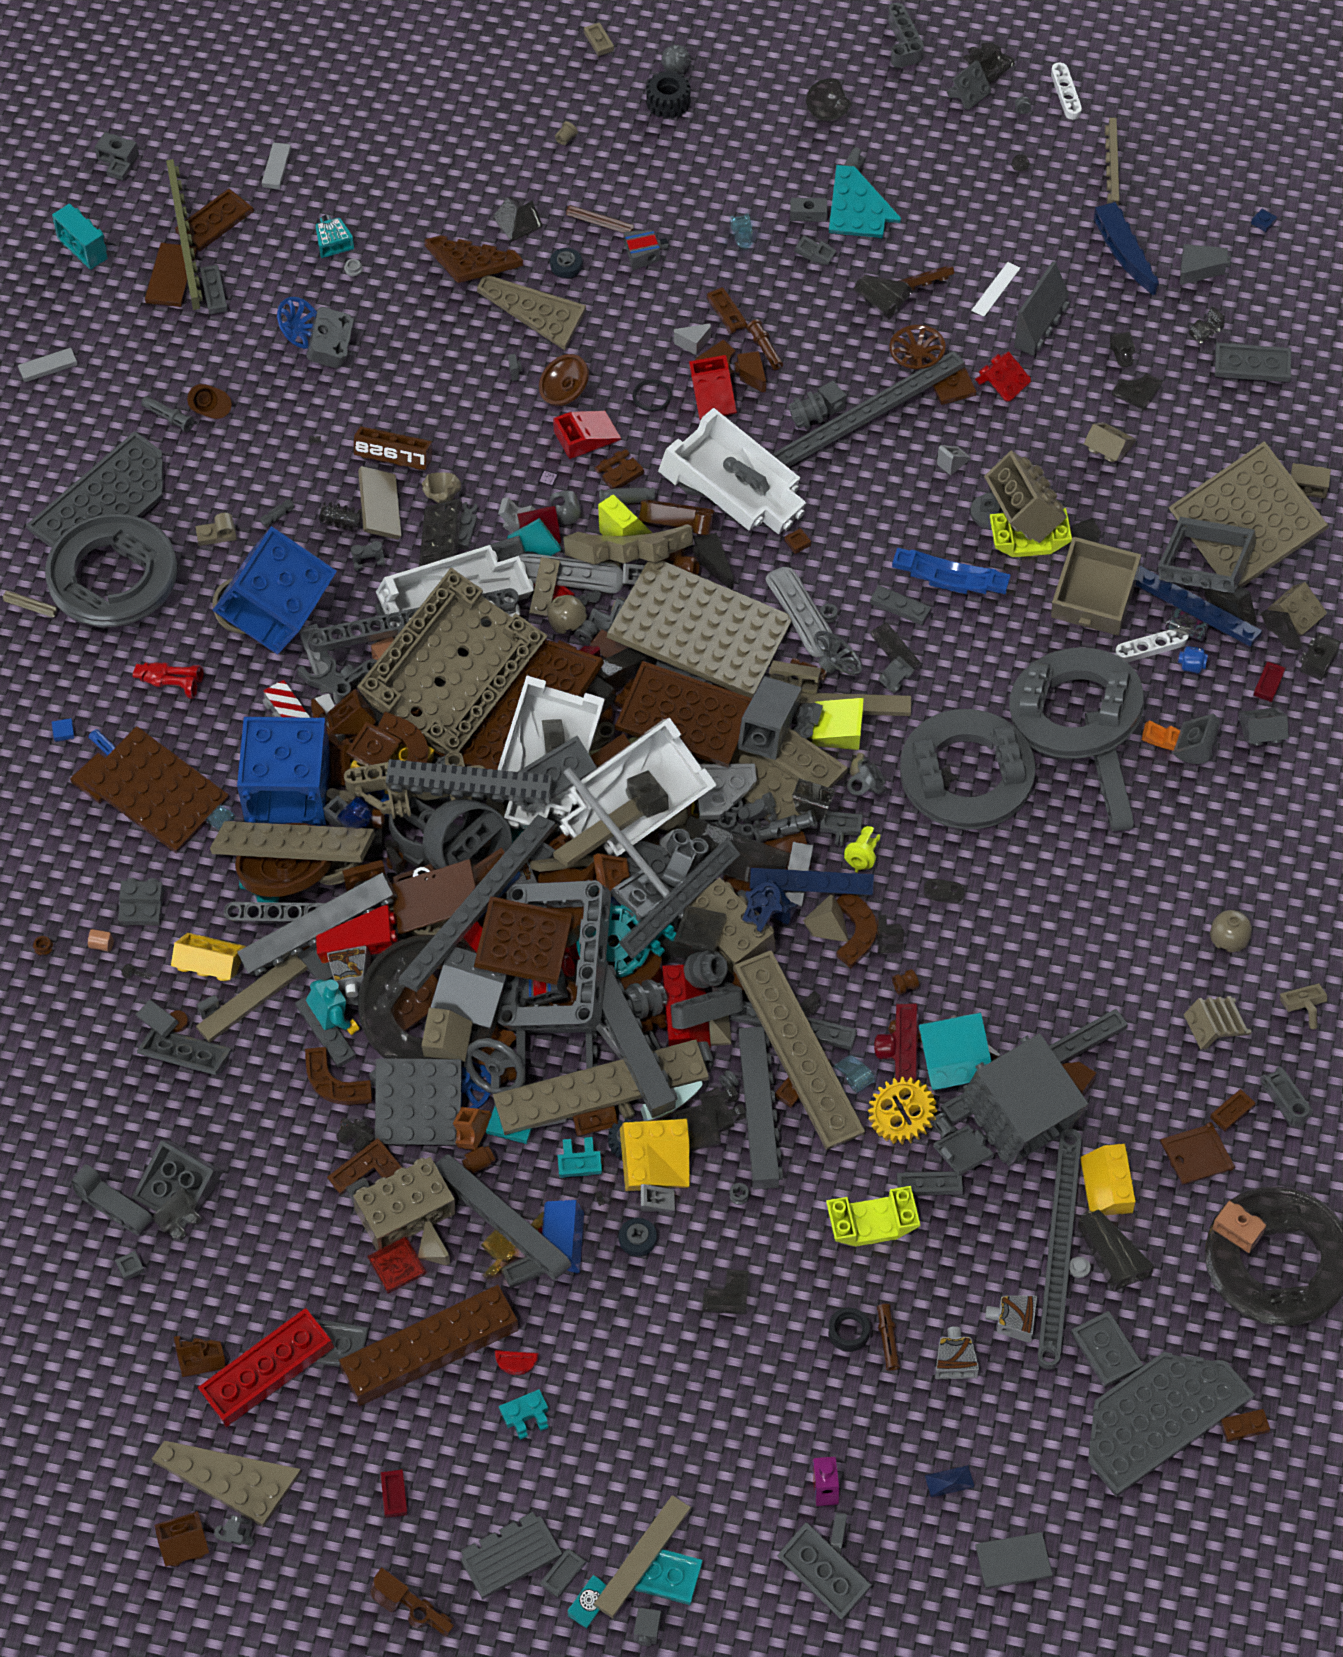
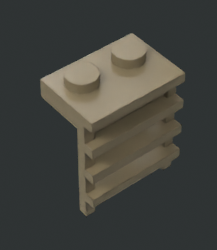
[1184,996,1252,1049]

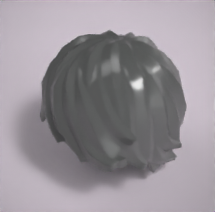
[661,44,692,75]

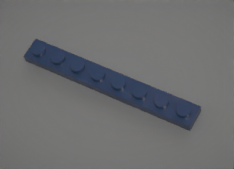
[1135,566,1262,647]

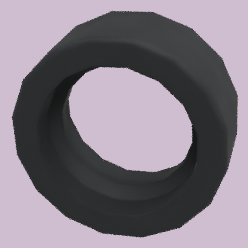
[828,1307,870,1352]

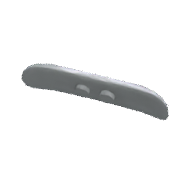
[519,554,623,593]
[765,567,835,658]

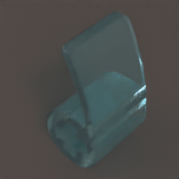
[834,1055,875,1093]

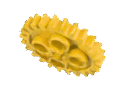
[868,1077,937,1145]

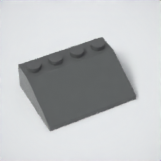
[1014,261,1070,356]

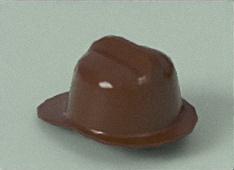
[187,384,232,419]

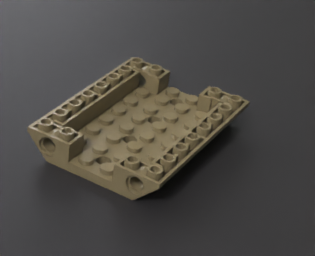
[357,568,548,755]

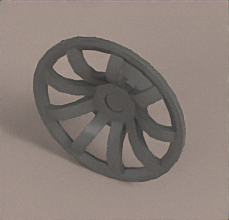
[814,631,862,675]

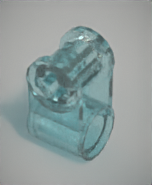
[730,213,753,248]

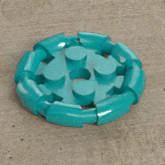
[576,903,650,978]

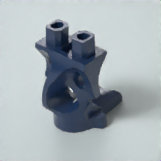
[742,879,798,933]

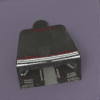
[792,778,836,820]

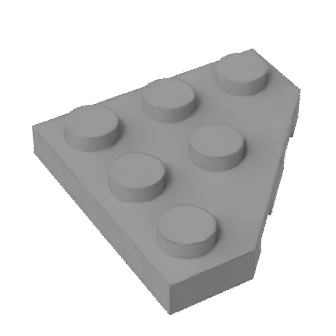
[697,764,757,820]

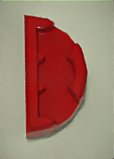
[495,1350,539,1375]

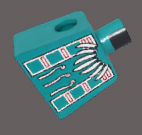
[315,215,354,258]

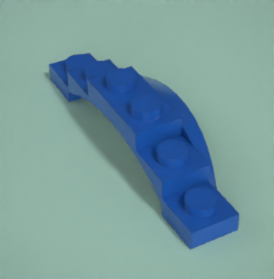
[892,548,1011,594]

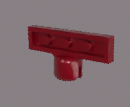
[874,1003,918,1083]

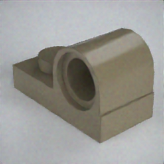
[195,513,237,546]

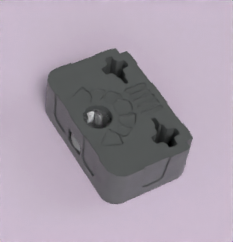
[306,307,354,369]

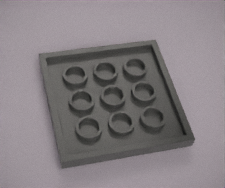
[375,1059,462,1145]

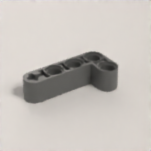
[888,2,924,68]
[671,981,743,1029]
[71,1164,153,1236]

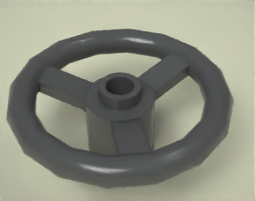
[464,1038,525,1094]

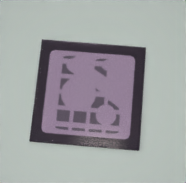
[538,469,559,486]

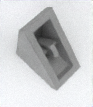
[674,323,711,355]
[937,445,971,476]
[623,564,645,585]
[641,1184,675,1212]

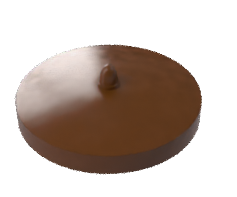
[235,823,333,897]

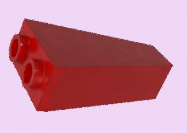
[316,905,398,963]

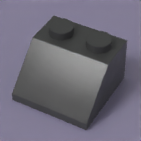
[1238,707,1289,745]

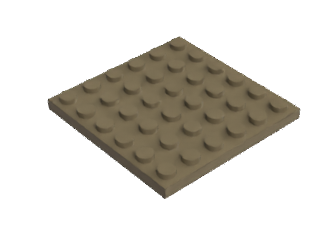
[1168,441,1329,594]

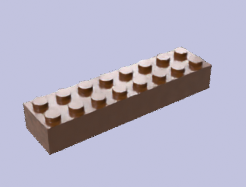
[339,1285,519,1407]

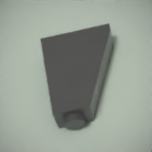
[1180,244,1231,285]

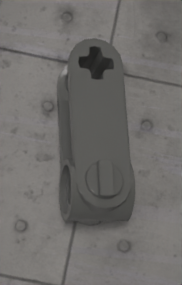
[1260,1067,1313,1127]

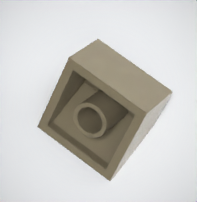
[1084,422,1136,462]
[421,1008,473,1062]

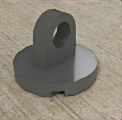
[970,493,1004,529]
[847,757,887,795]

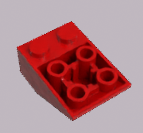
[689,355,737,420]
[553,411,621,459]

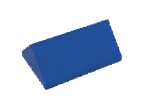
[542,1200,584,1273]

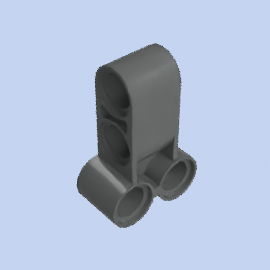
[660,829,708,887]

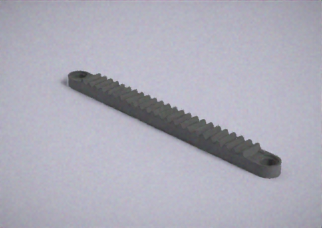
[1037,1129,1081,1370]

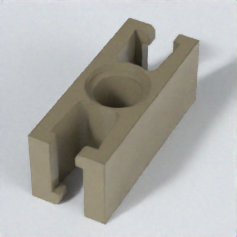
[769,661,821,695]

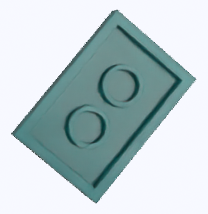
[634,1550,703,1605]

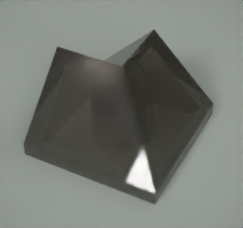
[493,197,543,242]

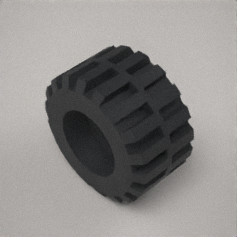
[646,71,691,119]

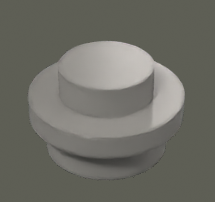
[344,259,363,276]
[1069,1257,1091,1278]

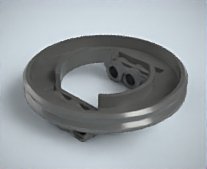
[45,514,177,628]
[1009,648,1144,759]
[900,709,1035,829]

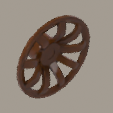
[890,325,946,369]

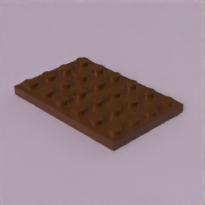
[615,661,752,768]
[83,726,229,854]

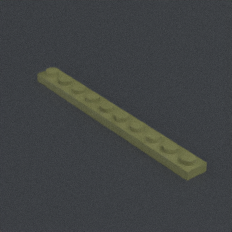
[166,159,203,310]

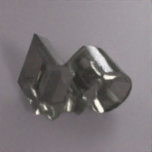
[1189,307,1225,344]

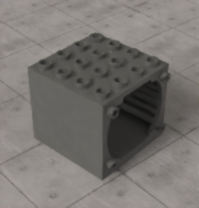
[961,1033,1088,1167]

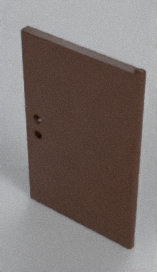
[391,859,476,935]

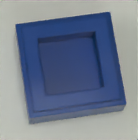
[52,718,74,742]

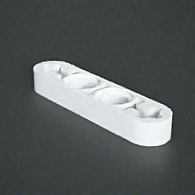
[1051,62,1082,120]
[1115,628,1188,663]

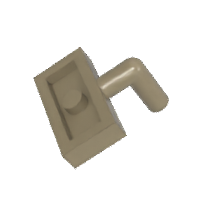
[1280,983,1327,1029]

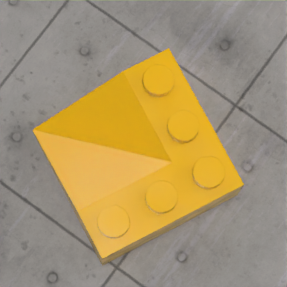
[620,1119,689,1191]

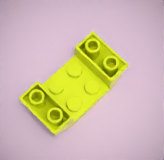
[989,508,1072,557]
[826,1186,920,1247]

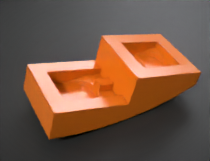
[1142,720,1180,751]

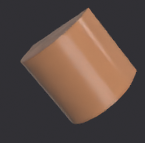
[88,929,114,952]

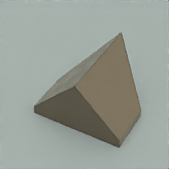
[803,895,849,942]

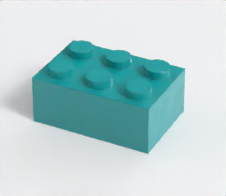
[52,203,108,270]

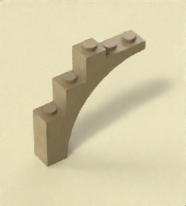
[563,525,693,565]

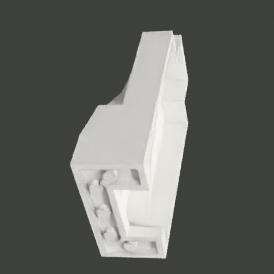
[658,408,806,535]
[376,545,534,638]
[497,676,605,829]
[559,718,716,856]

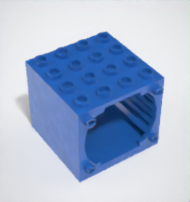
[212,526,337,655]
[237,717,330,826]

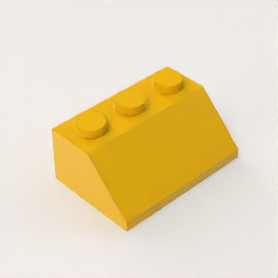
[171,932,246,981]
[1080,1144,1135,1217]

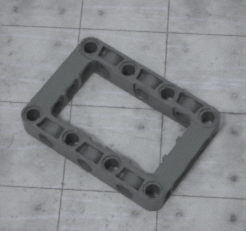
[496,881,611,1031]

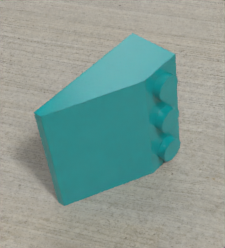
[919,1012,991,1090]

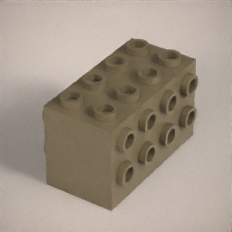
[984,450,1066,543]
[684,878,776,977]
[353,1156,455,1253]

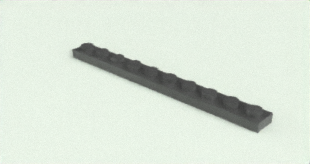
[940,1009,1128,1125]

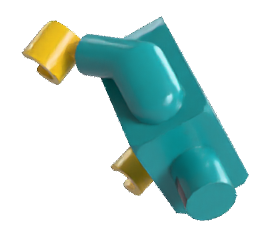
[306,979,360,1035]

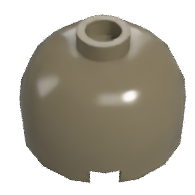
[547,595,587,634]
[1210,910,1252,952]

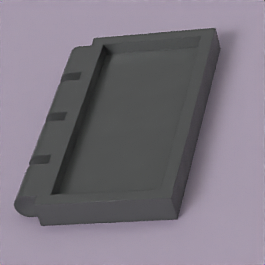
[461,1512,562,1600]

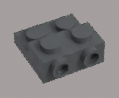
[118,878,164,926]

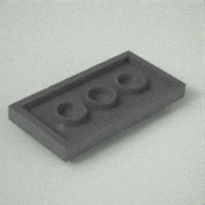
[1214,343,1291,382]
[518,736,597,813]

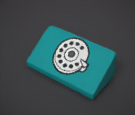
[568,1575,607,1629]

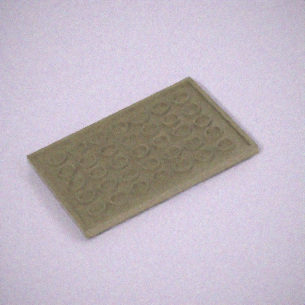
[607,560,792,698]

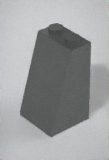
[737,676,802,760]

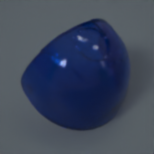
[336,797,372,829]

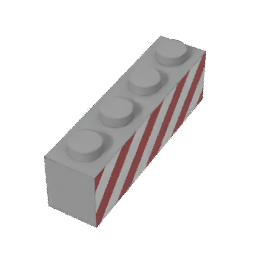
[262,680,310,718]

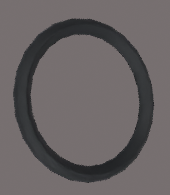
[632,379,672,412]

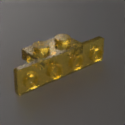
[481,1211,544,1278]

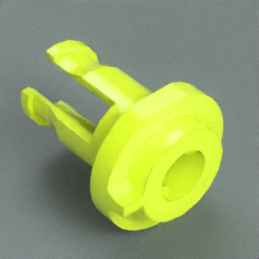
[844,826,881,873]

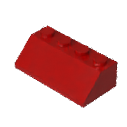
[662,964,711,1048]

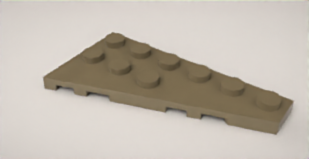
[477,275,586,351]
[152,1441,301,1528]

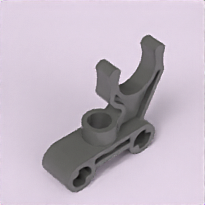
[298,651,378,704]

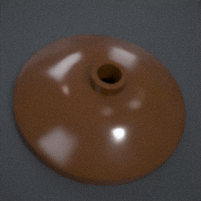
[539,354,589,406]

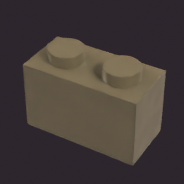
[1290,463,1331,499]

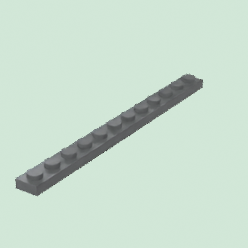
[772,351,965,467]
[399,815,555,992]

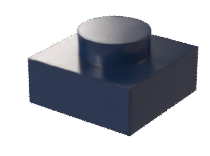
[1251,208,1277,232]

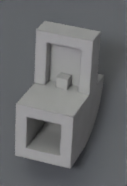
[498,497,535,533]

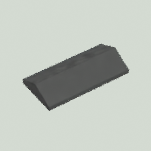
[137,1029,231,1075]
[777,1522,872,1620]

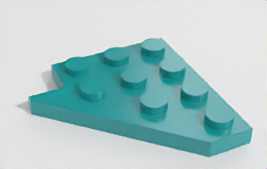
[829,165,901,238]

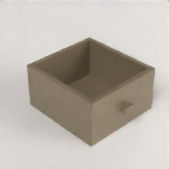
[1051,537,1141,636]

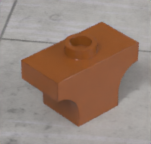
[453,1107,492,1150]

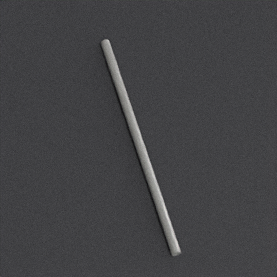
[563,767,699,933]

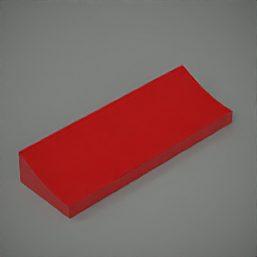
[198,1308,334,1427]

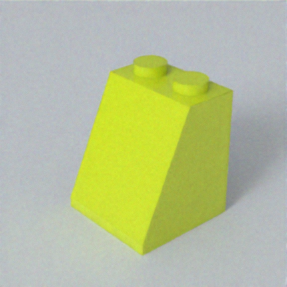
[598,494,652,536]
[808,698,864,750]

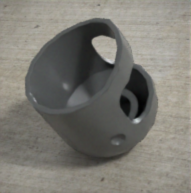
[550,491,581,525]

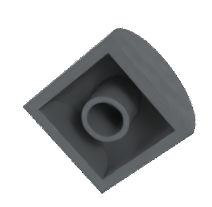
[1173,713,1220,764]

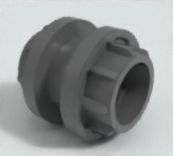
[788,391,828,429]
[684,950,728,989]
[624,979,667,1020]

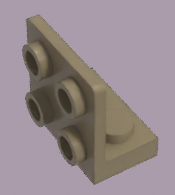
[1267,582,1327,635]

